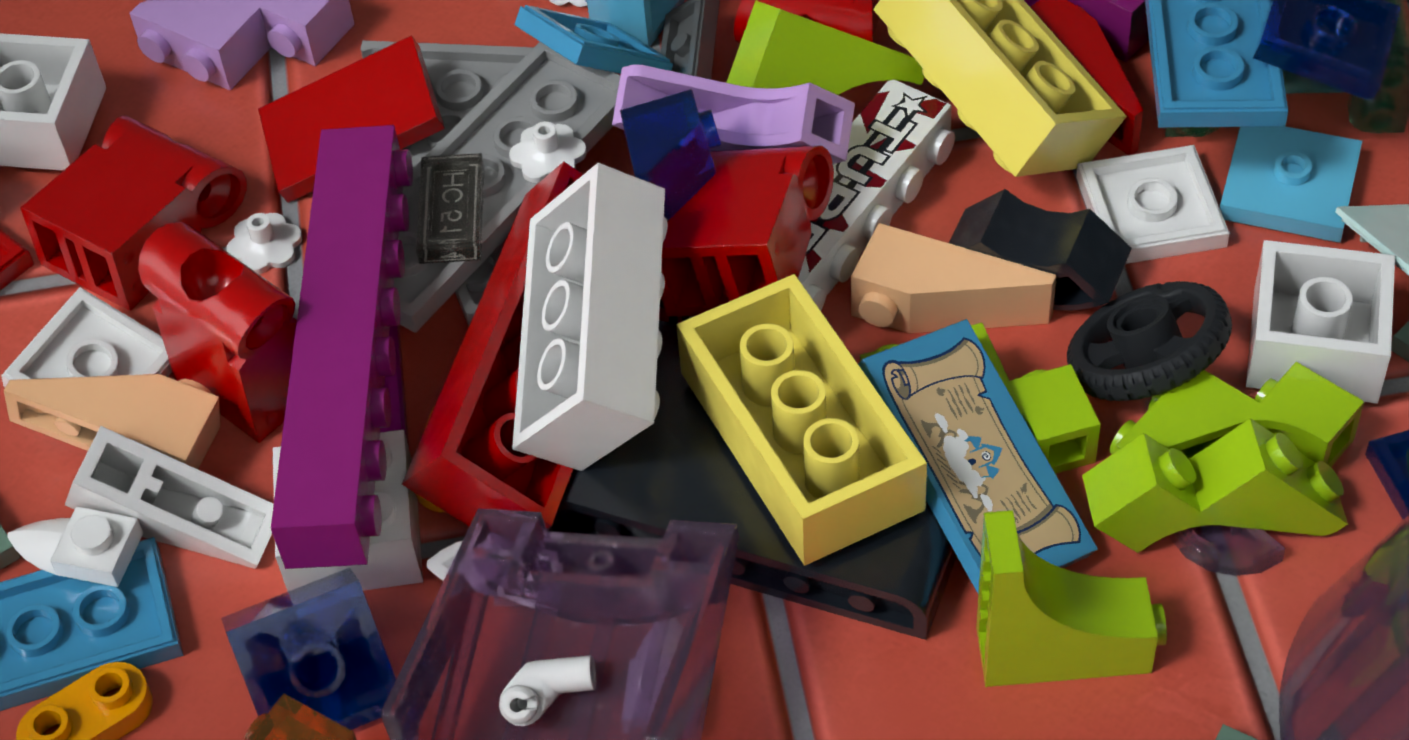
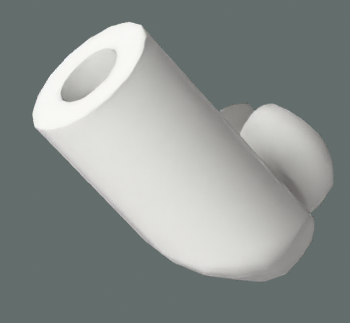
[499,655,597,726]

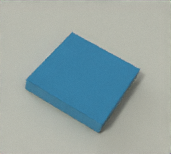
[514,5,673,74]

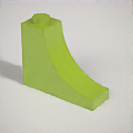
[726,0,925,95]
[976,510,1167,687]

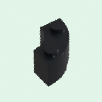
[949,189,1132,311]

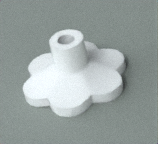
[509,121,587,183]
[227,213,302,274]

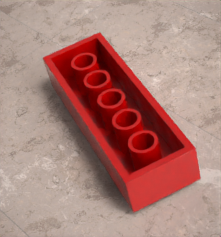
[401,161,583,536]

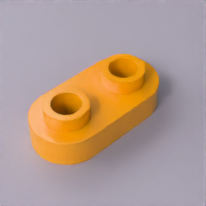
[16,662,153,740]

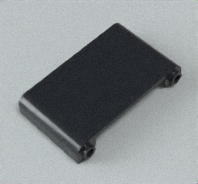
[548,321,957,640]

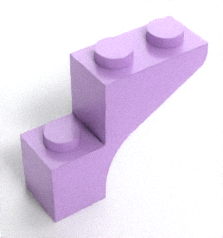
[129,0,354,90]
[612,64,855,164]

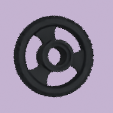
[1067,281,1232,401]

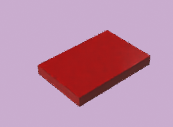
[258,35,445,203]

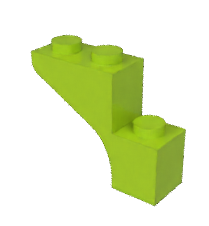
[860,323,1101,474]
[1110,362,1364,467]
[1082,418,1348,553]

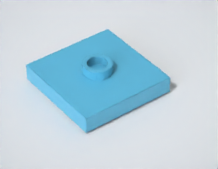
[1220,126,1362,243]

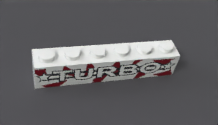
[689,80,955,319]

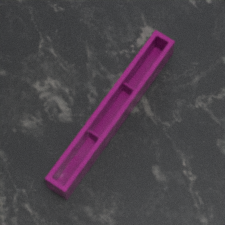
[271,125,413,569]

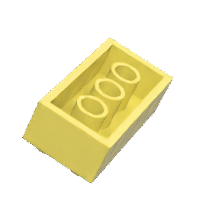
[873,0,1127,177]
[676,274,927,566]

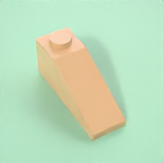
[851,223,1056,333]
[4,374,220,469]

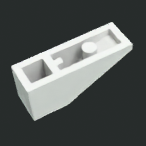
[65,426,274,569]

